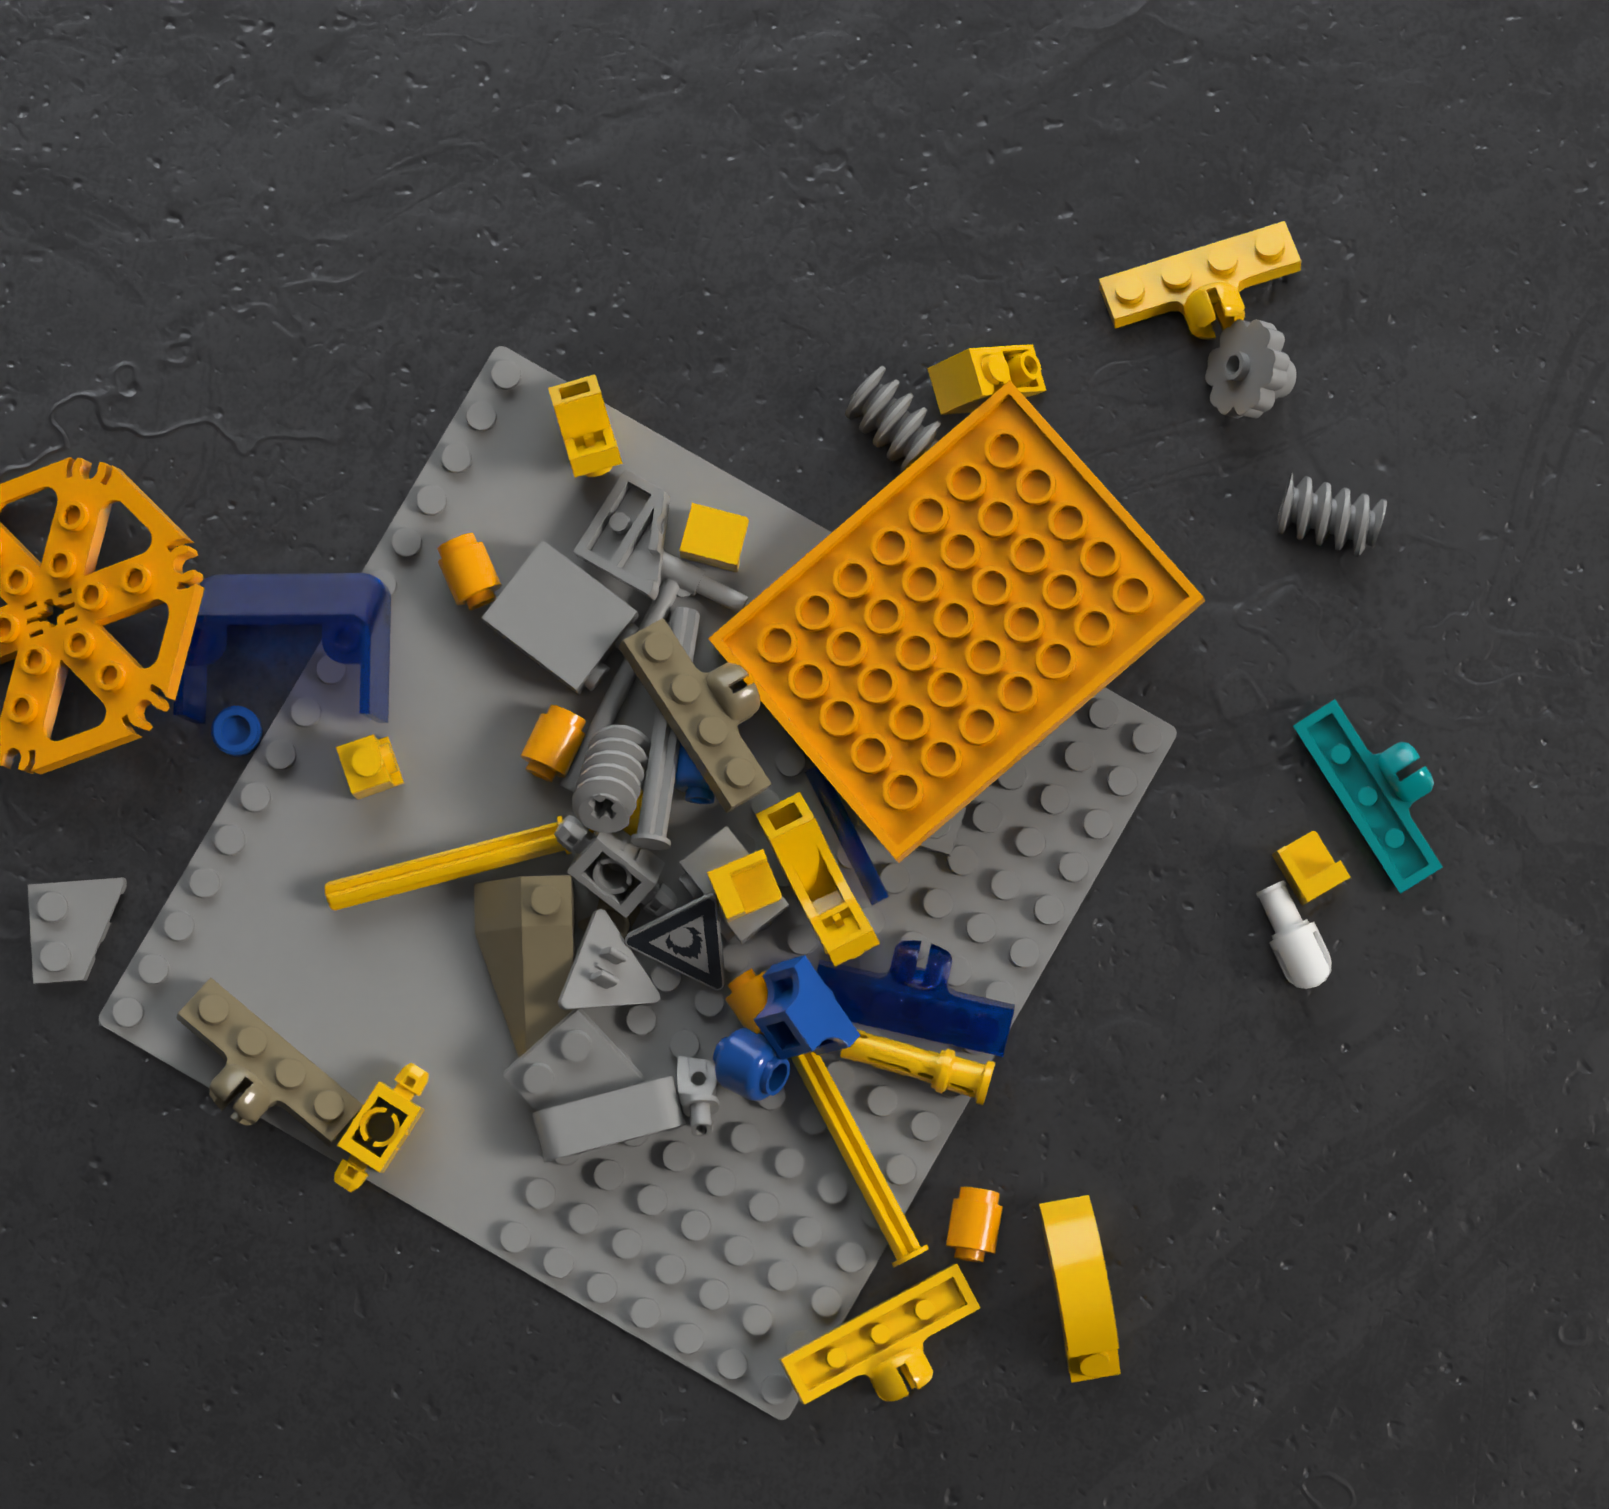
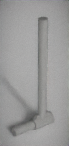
[559,551,748,793]

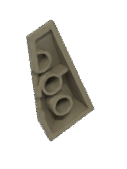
[474,875,576,1057]

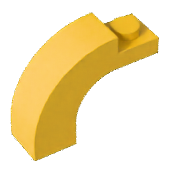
[755,792,880,967]
[1039,1195,1121,1383]

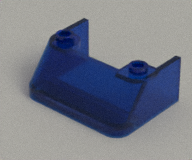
[173,573,391,724]

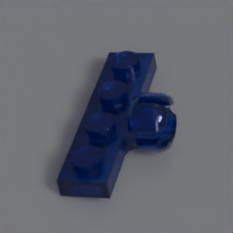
[817,940,1015,1057]

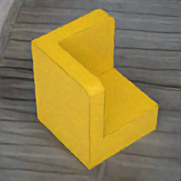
[679,503,749,572]
[1272,831,1350,906]
[707,849,782,922]

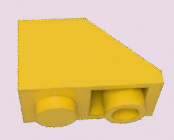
[927,344,1046,415]

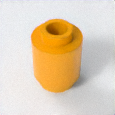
[437,533,502,610]
[520,704,586,782]
[725,968,768,1035]
[946,1187,1003,1263]

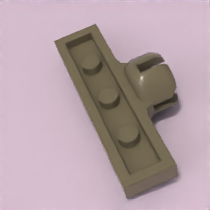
[618,618,772,813]
[176,978,363,1147]

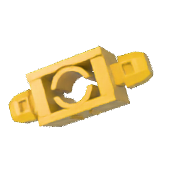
[334,1062,429,1192]

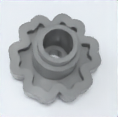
[1205,319,1297,419]

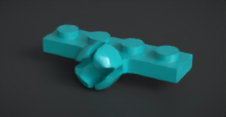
[1293,699,1443,894]

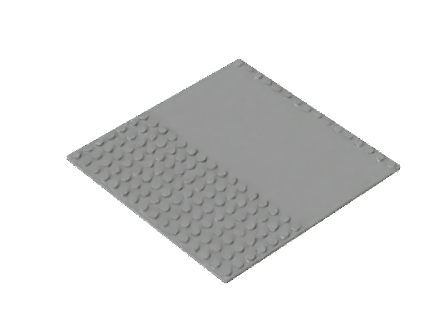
[99,346,1177,1420]

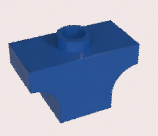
[754,955,860,1060]

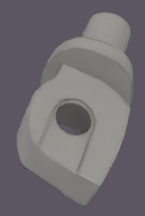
[677,1056,720,1137]

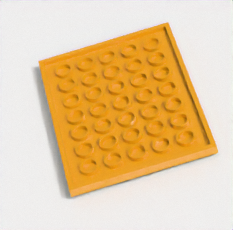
[708,380,1205,863]

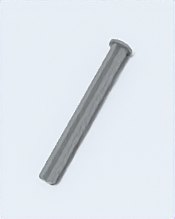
[630,607,700,850]

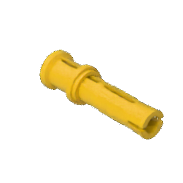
[840,1029,996,1106]

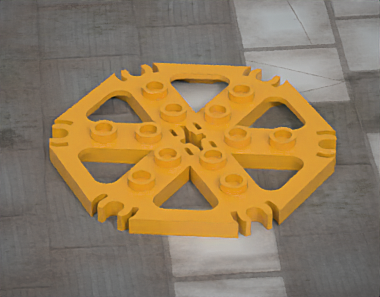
[0,457,205,775]

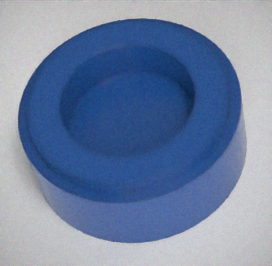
[211,706,263,757]

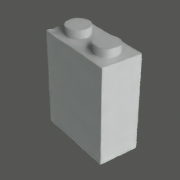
[482,539,640,696]

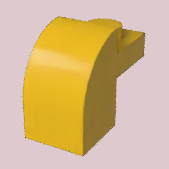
[548,374,623,477]

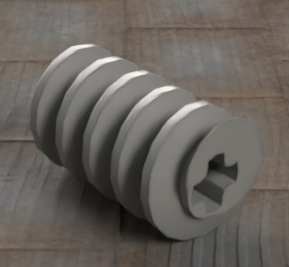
[845,366,941,472]
[1277,472,1387,557]
[572,725,651,833]

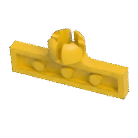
[1099,221,1301,340]
[778,1263,981,1405]

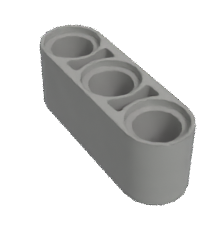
[532,1076,686,1162]

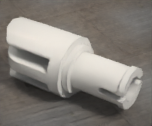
[1256,880,1332,989]

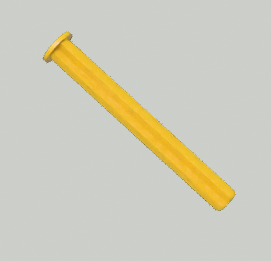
[325,815,572,910]
[791,1051,929,1268]

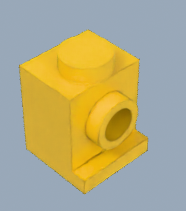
[336,734,405,800]

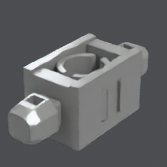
[554,815,678,918]

